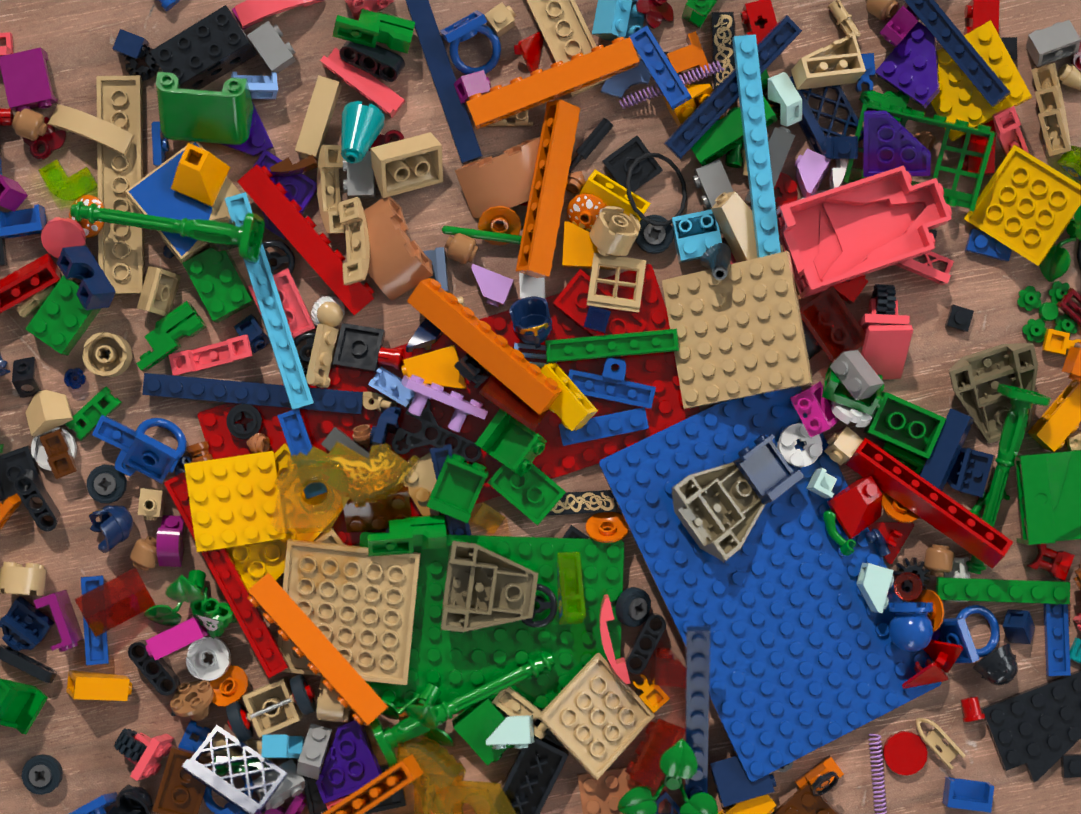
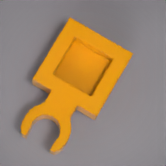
[1042,329,1081,355]
[632,673,670,713]

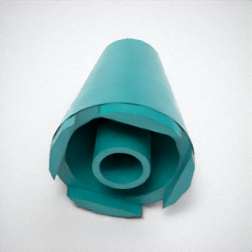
[341,101,385,163]

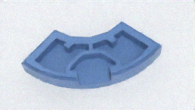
[601,60,651,98]

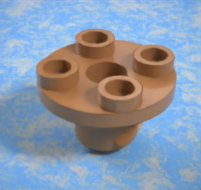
[170,680,214,721]

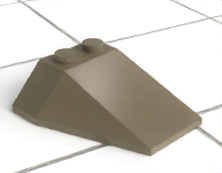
[948,343,1038,444]
[671,462,766,562]
[441,541,538,632]

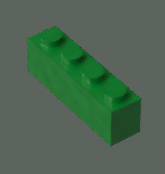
[691,96,778,166]

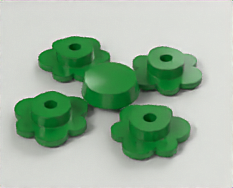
[1017,281,1078,343]

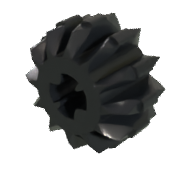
[893,557,930,595]

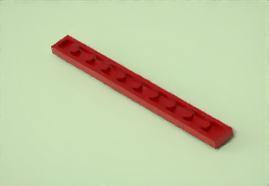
[164,472,289,678]

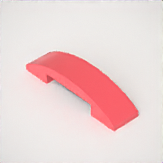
[234,0,324,28]
[992,106,1029,157]
[168,334,253,376]
[599,594,630,684]

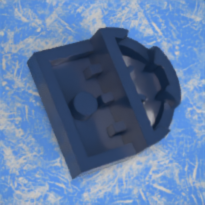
[369,407,402,453]
[947,448,995,498]
[0,596,55,651]

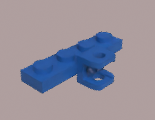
[568,357,656,409]
[92,415,180,476]

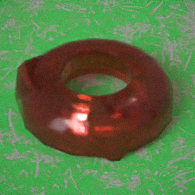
[894,572,923,601]

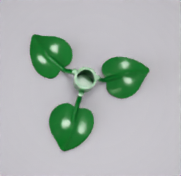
[1039,206,1081,282]
[144,570,238,626]
[381,683,455,747]
[618,739,718,814]

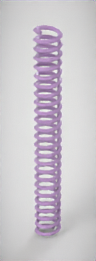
[619,60,724,109]
[868,734,887,814]

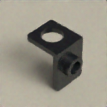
[12,357,41,398]

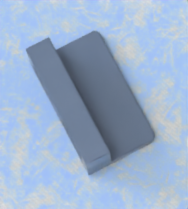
[423,247,449,293]

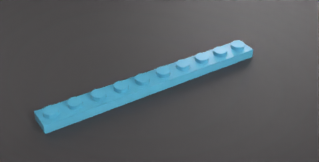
[732,34,781,258]
[224,192,314,410]

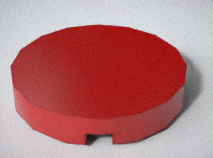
[883,731,928,776]

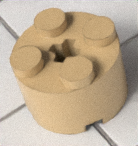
[589,206,641,256]
[82,332,133,377]
[0,562,46,596]
[317,676,351,723]

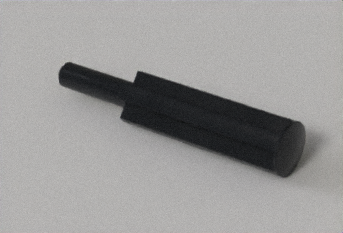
[568,118,613,174]

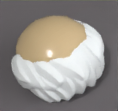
[311,296,346,328]

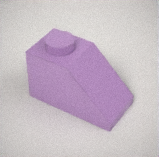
[794,148,831,198]
[471,264,514,308]

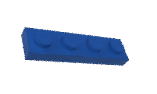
[629,25,691,110]
[559,407,649,446]
[277,408,328,499]
[81,575,109,666]
[1043,603,1071,676]

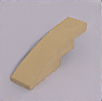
[1031,63,1071,156]

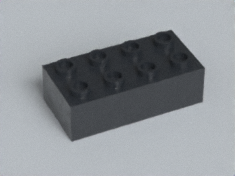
[490,735,569,814]

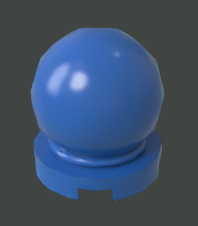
[888,602,933,653]

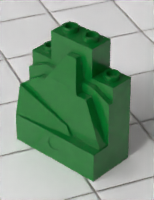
[1015,450,1081,545]

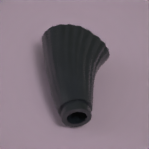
[700,243,731,280]

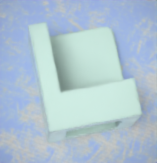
[806,468,837,499]

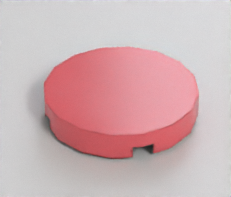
[41,217,86,258]

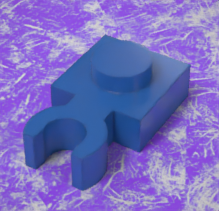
[856,53,875,93]

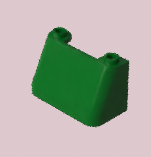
[156,72,254,145]

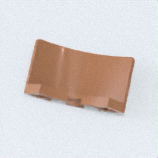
[455,137,540,218]
[364,197,433,300]

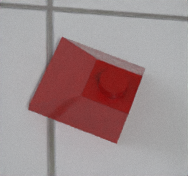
[827,476,883,539]

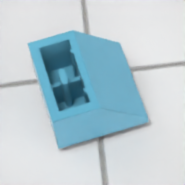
[592,0,645,41]
[672,210,722,263]

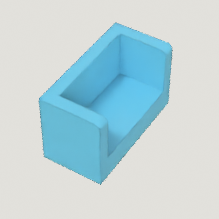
[261,735,305,759]

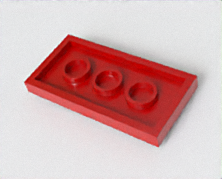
[553,269,649,358]

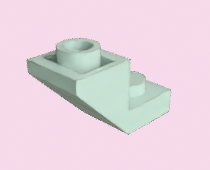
[768,72,802,127]

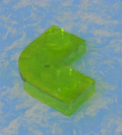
[38,159,98,201]

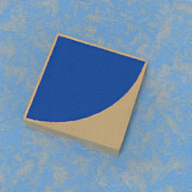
[125,141,252,265]

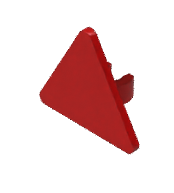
[514,31,544,73]
[868,522,914,564]
[923,640,963,673]
[902,659,949,689]

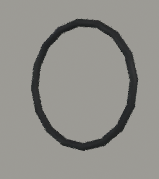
[626,153,687,226]

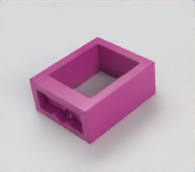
[790,381,840,438]
[146,617,208,661]

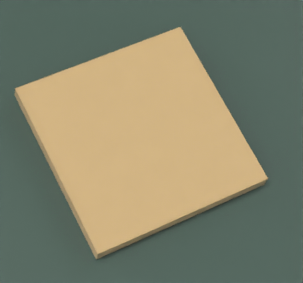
[537,653,655,780]

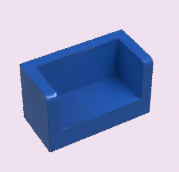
[0,204,47,239]
[942,777,994,813]

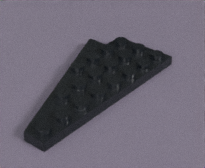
[981,670,1081,782]

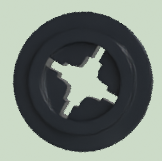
[124,45,159,81]
[226,404,262,439]

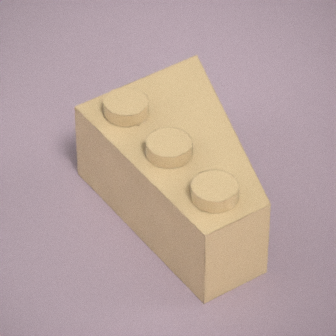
[791,32,866,90]

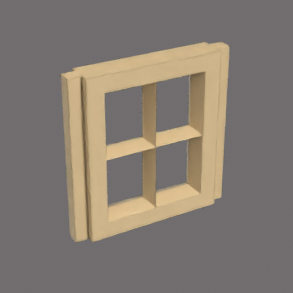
[587,253,646,313]

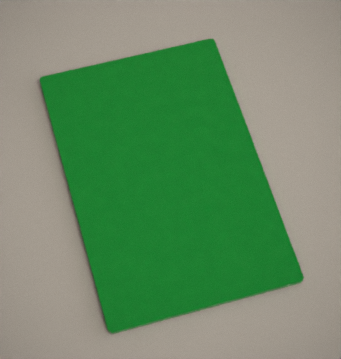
[360,532,624,710]

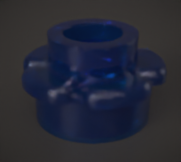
[64,368,86,389]

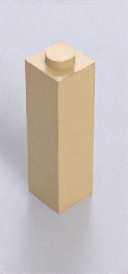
[295,75,342,160]

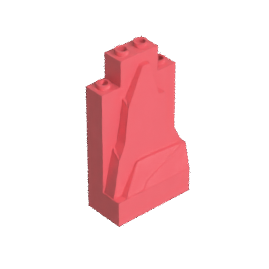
[776,165,952,299]

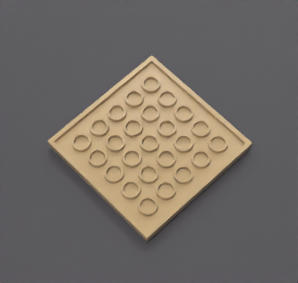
[662,251,813,409]
[278,539,421,685]

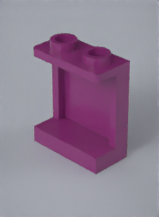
[0,47,57,112]
[33,589,84,652]

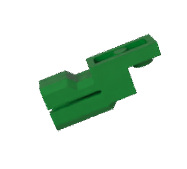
[332,9,415,54]
[136,301,207,372]
[367,515,447,556]

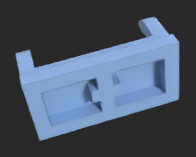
[231,72,278,99]
[368,367,416,408]

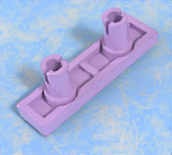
[401,374,488,432]

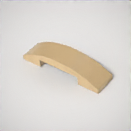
[48,104,134,155]
[317,145,345,233]
[339,197,370,285]

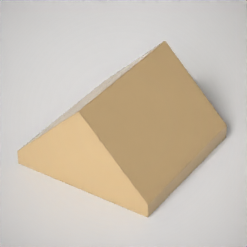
[137,266,181,316]

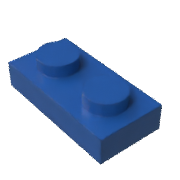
[965,229,1012,262]

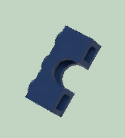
[57,245,116,310]

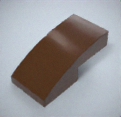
[269,155,318,176]
[39,428,77,479]

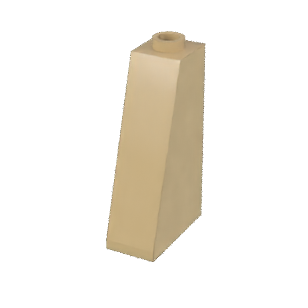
[711,192,783,263]

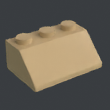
[370,132,443,198]

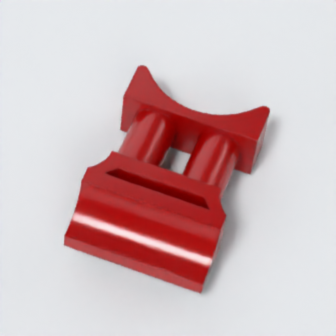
[1027,544,1075,581]

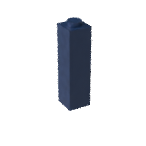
[920,408,975,491]

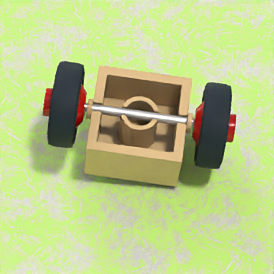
[226,675,316,742]

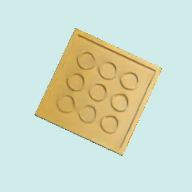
[931,20,1033,141]
[964,145,1081,266]
[184,451,286,552]

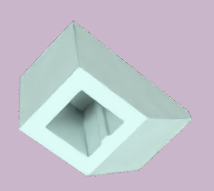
[857,563,894,613]
[486,715,534,749]

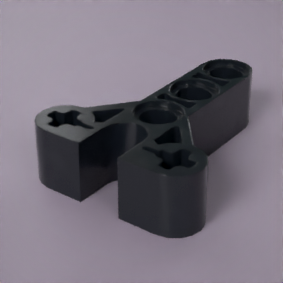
[392,397,481,462]

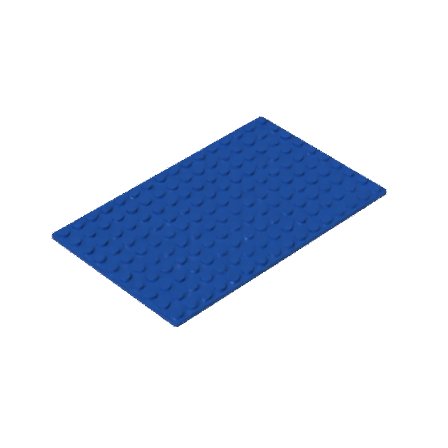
[599,386,942,781]

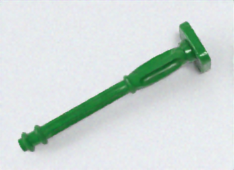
[70,201,265,263]
[966,384,1051,574]
[370,652,555,768]

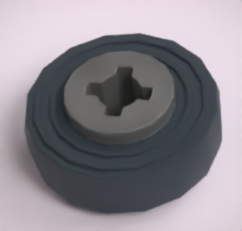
[636,215,674,254]
[86,464,127,504]
[615,587,651,627]
[21,754,63,795]

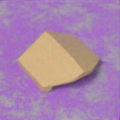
[25,390,73,438]

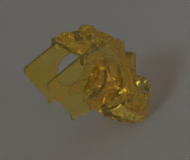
[271,442,420,534]
[397,736,516,814]

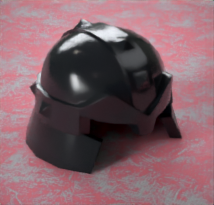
[973,643,1018,685]
[108,785,154,814]

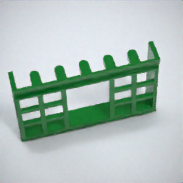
[844,100,995,211]

